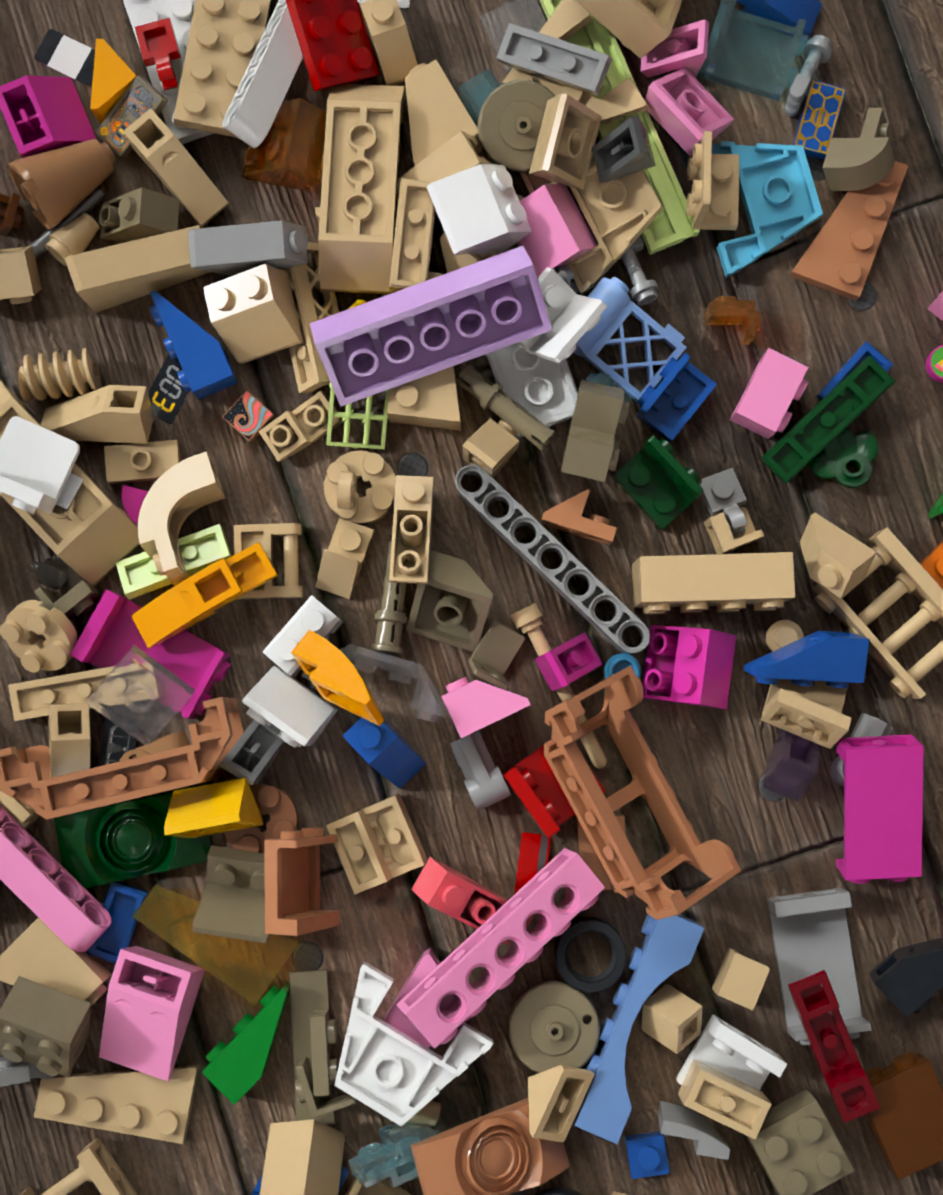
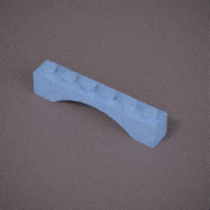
[573,914,704,1145]

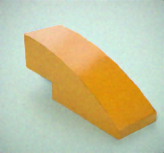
[291,630,384,726]

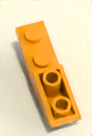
[131,542,278,649]

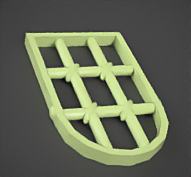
[326,383,390,450]

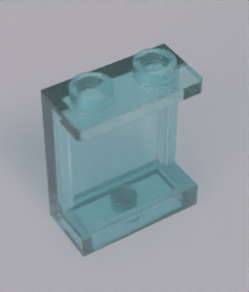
[697,0,808,101]

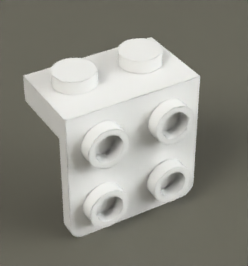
[0,416,80,515]

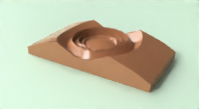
[410,1098,570,1195]

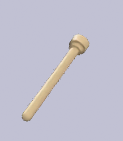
[510,603,607,769]

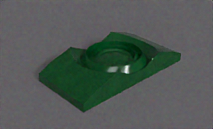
[54,792,213,888]

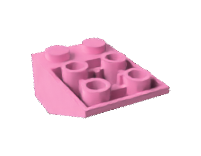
[99,946,205,1081]

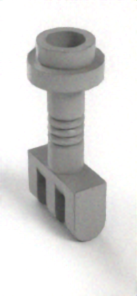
[784,35,833,117]
[619,236,659,306]

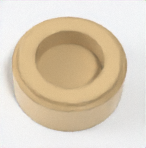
[337,471,357,510]

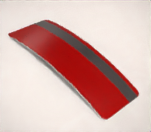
[514,832,551,895]

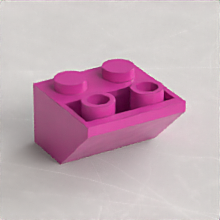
[0,75,98,158]
[642,625,736,709]

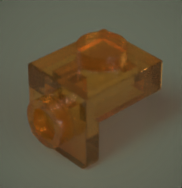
[705,296,761,345]

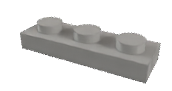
[496,23,612,95]

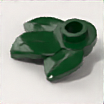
[807,428,878,489]

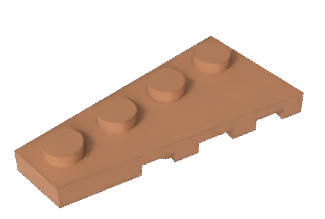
[789,161,908,301]

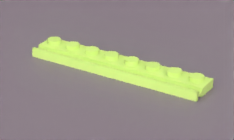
[539,0,700,255]

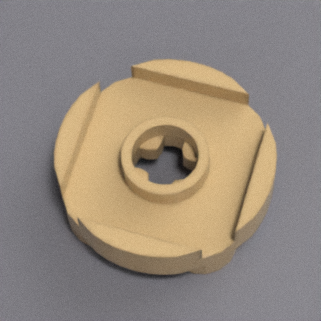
[324,450,396,525]
[0,600,77,673]

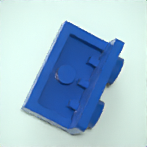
[636,353,717,443]

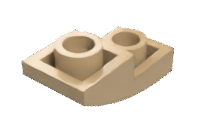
[258,391,343,462]

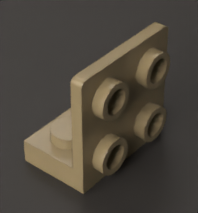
[192,845,271,943]

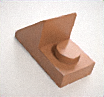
[540,489,617,546]

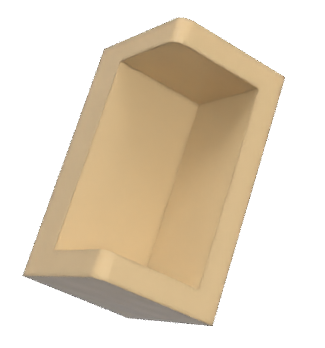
[678,1059,772,1140]

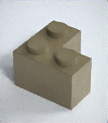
[561,379,630,482]

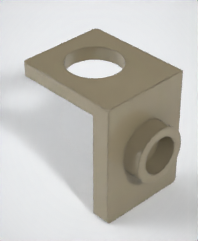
[468,620,525,690]
[295,1057,357,1118]

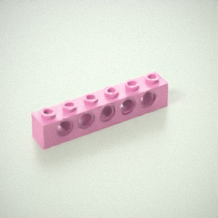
[396,848,605,1049]

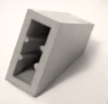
[188,220,308,276]

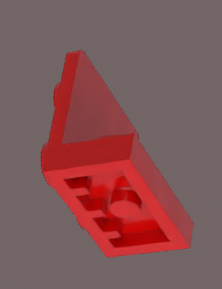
[503,740,605,838]

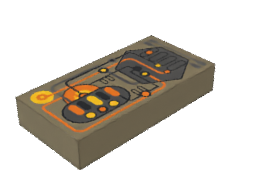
[95,75,168,158]

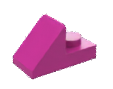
[535,632,602,691]

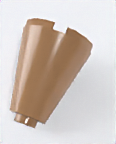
[8,139,116,230]

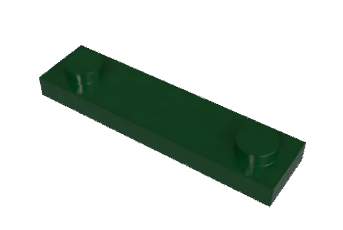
[760,355,896,485]

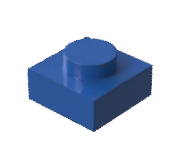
[625,1131,670,1179]

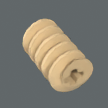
[18,348,102,402]

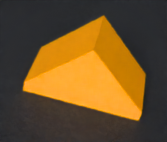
[90,38,136,123]

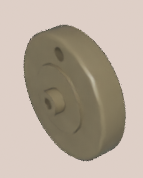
[477,80,555,173]
[508,980,600,1073]

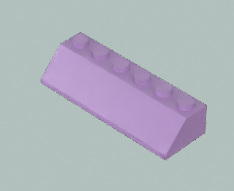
[310,246,552,407]

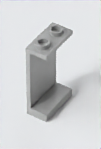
[767,888,871,1045]

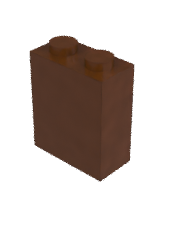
[865,1052,943,1180]

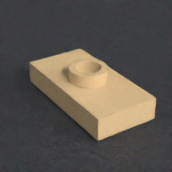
[104,440,181,484]

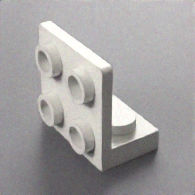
[518,268,607,363]
[676,1014,787,1090]

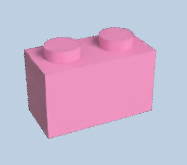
[730,348,809,439]

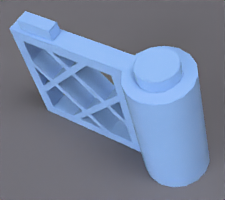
[573,277,686,402]

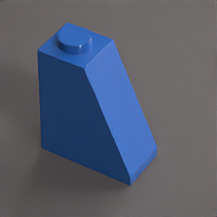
[342,717,427,789]

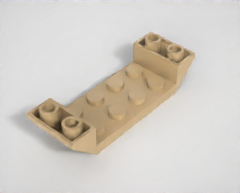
[318,84,405,294]
[0,380,140,586]

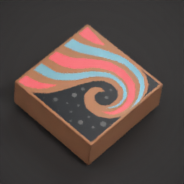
[222,390,275,443]

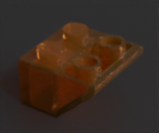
[242,98,327,189]

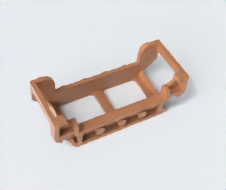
[544,666,742,920]
[0,697,245,820]

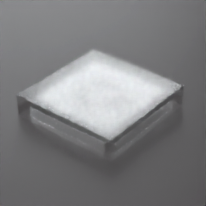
[86,645,195,745]

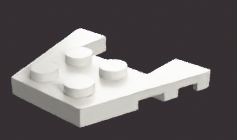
[334,961,493,1126]

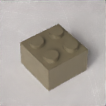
[0,976,91,1078]
[747,1089,854,1195]

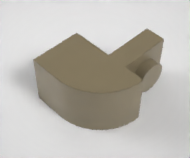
[822,108,895,191]

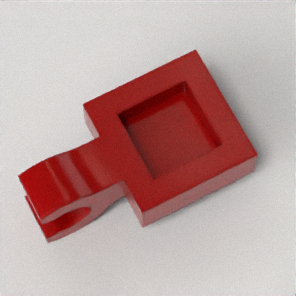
[135,18,181,91]

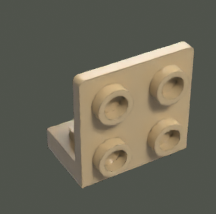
[686,131,739,230]
[760,679,851,749]

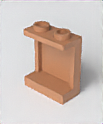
[264,827,340,936]

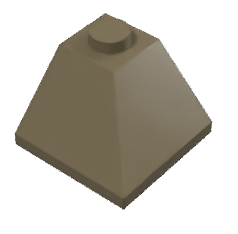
[406,550,494,652]

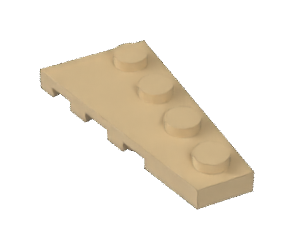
[34,1064,200,1144]

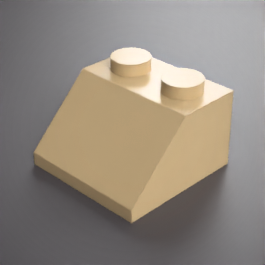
[203,264,303,364]

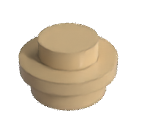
[766,620,804,652]

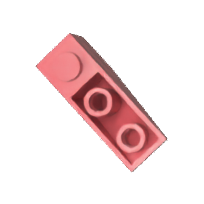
[411,857,534,946]

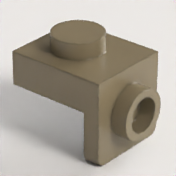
[34,580,101,620]

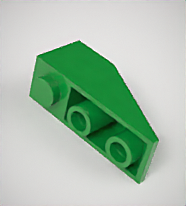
[202,982,290,1105]

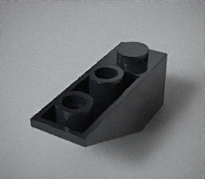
[869,938,943,1018]

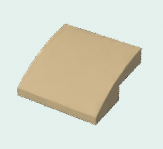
[326,793,428,894]

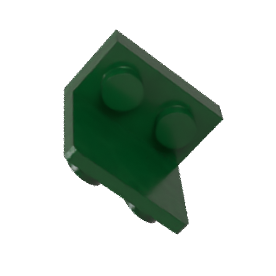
[612,435,704,530]

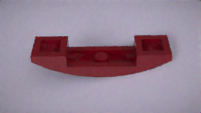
[788,970,880,1123]

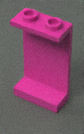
[70,589,231,719]
[836,734,924,884]

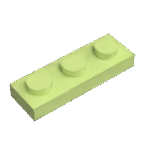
[115,524,232,600]

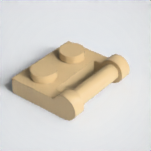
[234,523,303,600]

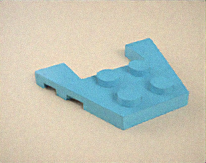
[690,141,823,278]

